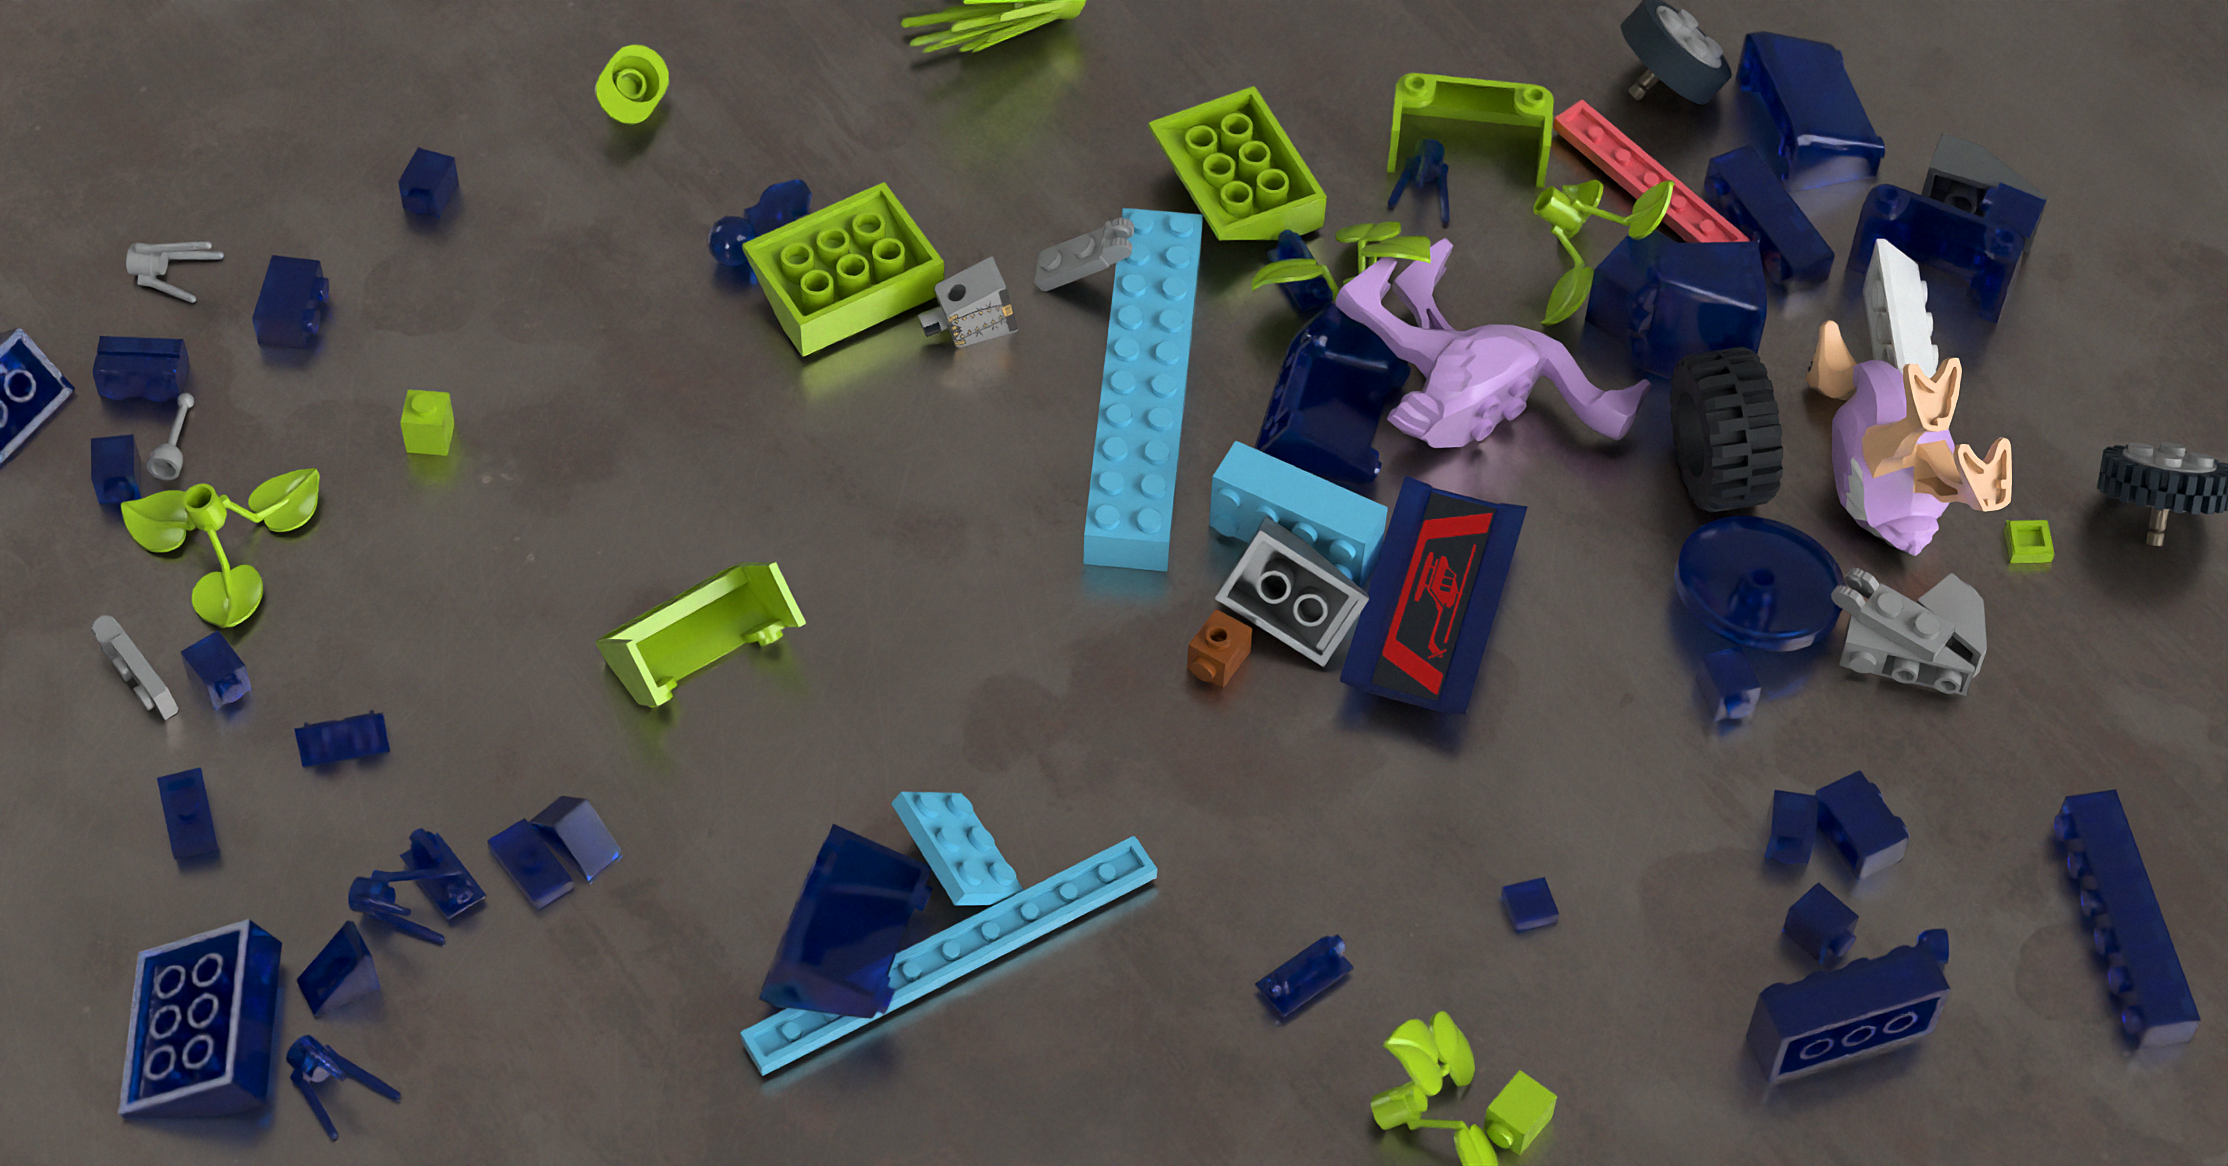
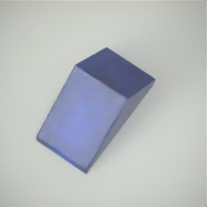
[528,796,621,881]
[296,921,380,1015]

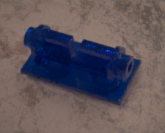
[1266,230,1333,312]
[294,710,390,767]
[400,828,486,920]
[1255,935,1354,1017]

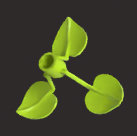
[1533,180,1675,326]
[1251,221,1431,324]
[121,468,319,628]
[1371,1011,1498,1166]

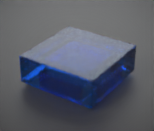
[1501,877,1559,932]

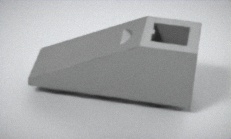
[1839,614,1975,696]

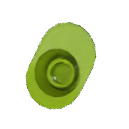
[595,44,669,124]

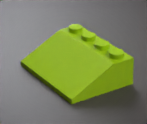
[1148,86,1327,240]
[742,182,945,357]

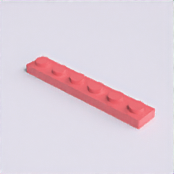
[1553,99,1750,269]

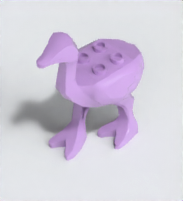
[1335,238,1652,448]

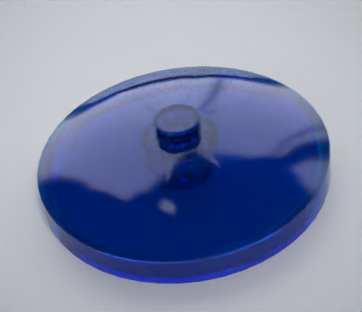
[1675,516,1846,651]

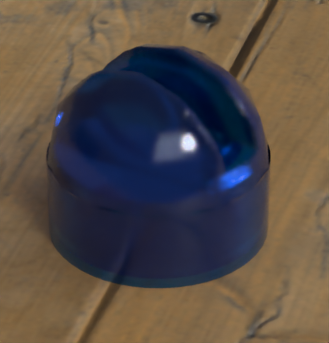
[1915,928,1949,965]

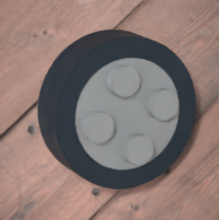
[1621,0,1732,104]

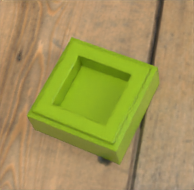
[2003,520,2054,563]

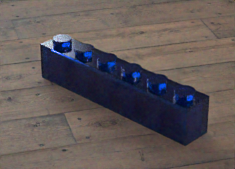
[2054,789,2201,1049]

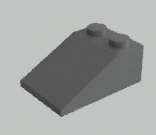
[1915,133,2048,254]
[1215,516,1370,667]

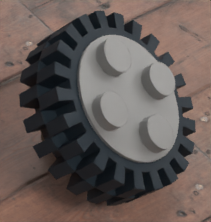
[2097,442,2228,546]

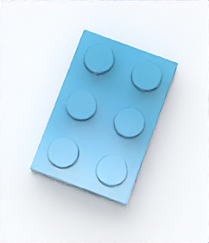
[891,792,1024,905]

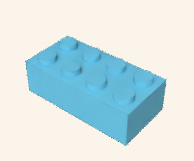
[1209,441,1388,589]

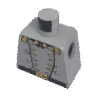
[918,256,1018,347]

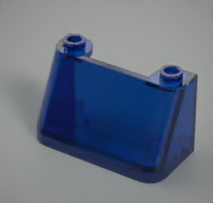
[1736,31,1885,193]
[1846,184,2024,324]
[1632,241,1767,380]
[1254,302,1411,487]
[758,824,933,1019]

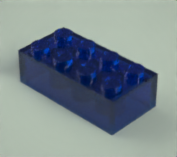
[1746,943,1951,1083]

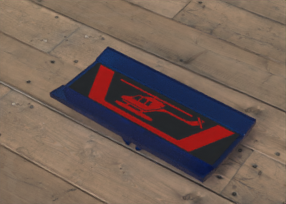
[1340,475,1528,714]

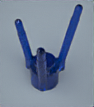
[1387,139,1450,224]
[348,867,461,943]
[286,1034,401,1139]

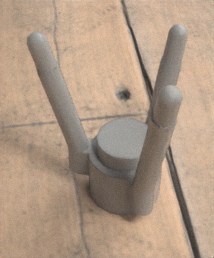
[126,241,224,303]

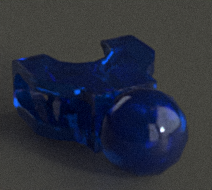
[706,180,812,266]

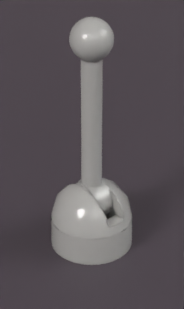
[146,393,194,480]

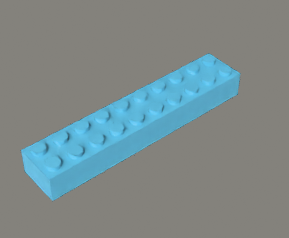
[1083,208,1203,572]

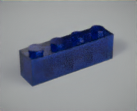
[1704,143,1835,296]

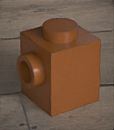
[1187,609,1252,688]

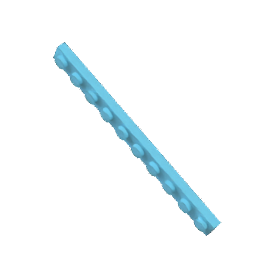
[740,835,1157,1076]

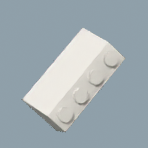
[1863,239,1938,379]

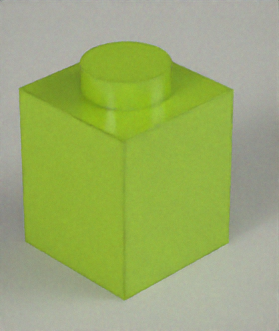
[400,389,455,456]
[1483,1070,1557,1156]

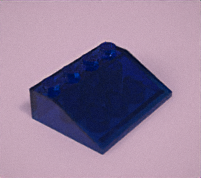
[118,919,282,1119]

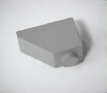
[1917,573,1987,677]

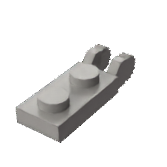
[1034,218,1134,292]
[1831,567,1956,662]
[91,615,179,720]

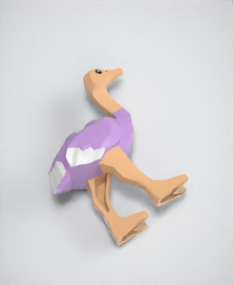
[1805,320,2012,556]

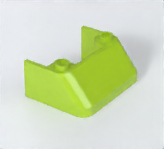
[1387,73,1554,188]
[595,562,806,708]

